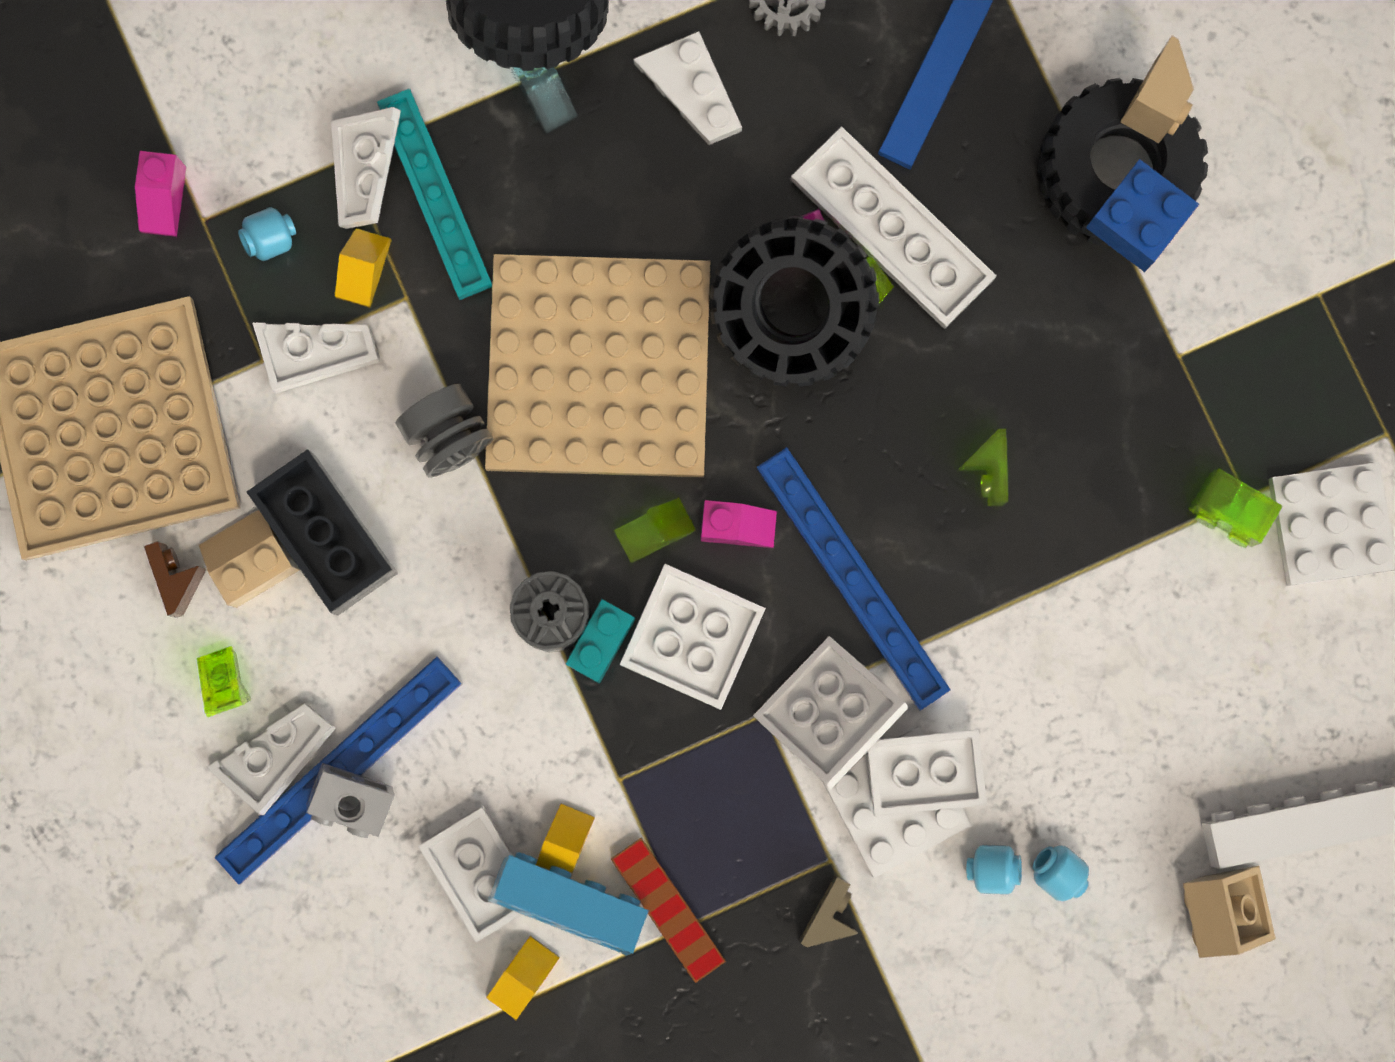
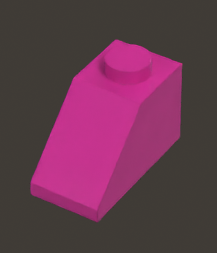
[135,151,187,237]
[701,500,777,548]

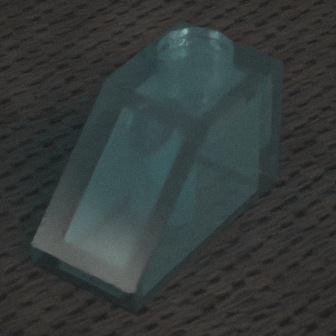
[510,67,577,134]

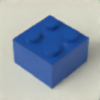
[1086,159,1199,272]

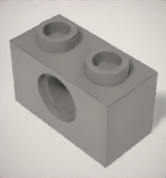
[306,763,395,838]

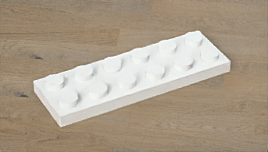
[791,127,996,329]

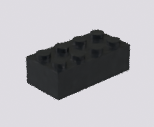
[247,449,398,616]

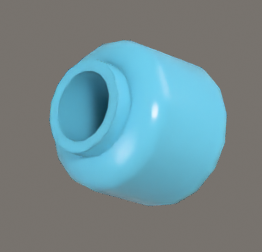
[238,207,296,261]
[966,845,1022,895]
[1033,845,1089,901]

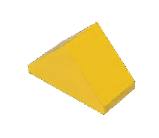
[335,229,391,307]
[536,804,595,879]
[486,936,560,1020]

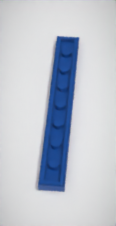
[756,448,951,711]
[214,657,462,885]

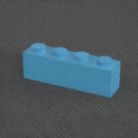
[488,852,649,955]

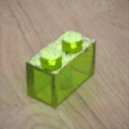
[1189,468,1283,548]

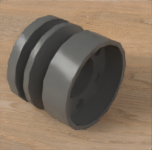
[395,384,494,478]
[509,571,591,653]

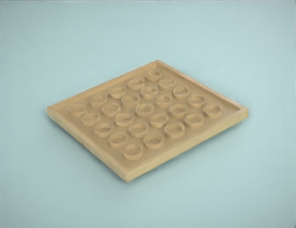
[485,254,710,477]
[0,296,241,561]

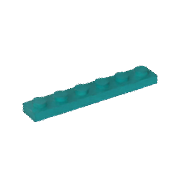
[377,88,493,300]

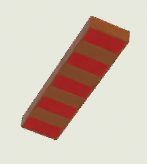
[611,837,726,983]

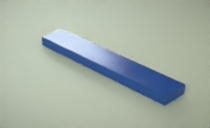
[878,0,993,170]

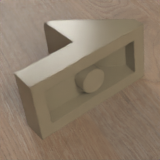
[799,875,858,947]

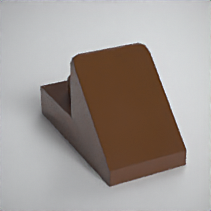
[144,541,206,618]

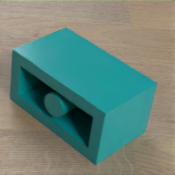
[566,599,635,684]

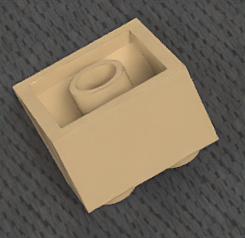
[1120,36,1194,143]
[199,510,300,608]
[1183,866,1276,958]

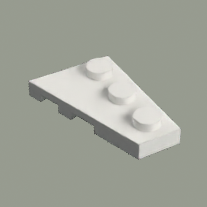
[634,32,742,145]
[331,107,401,229]
[253,323,380,394]
[206,704,336,816]

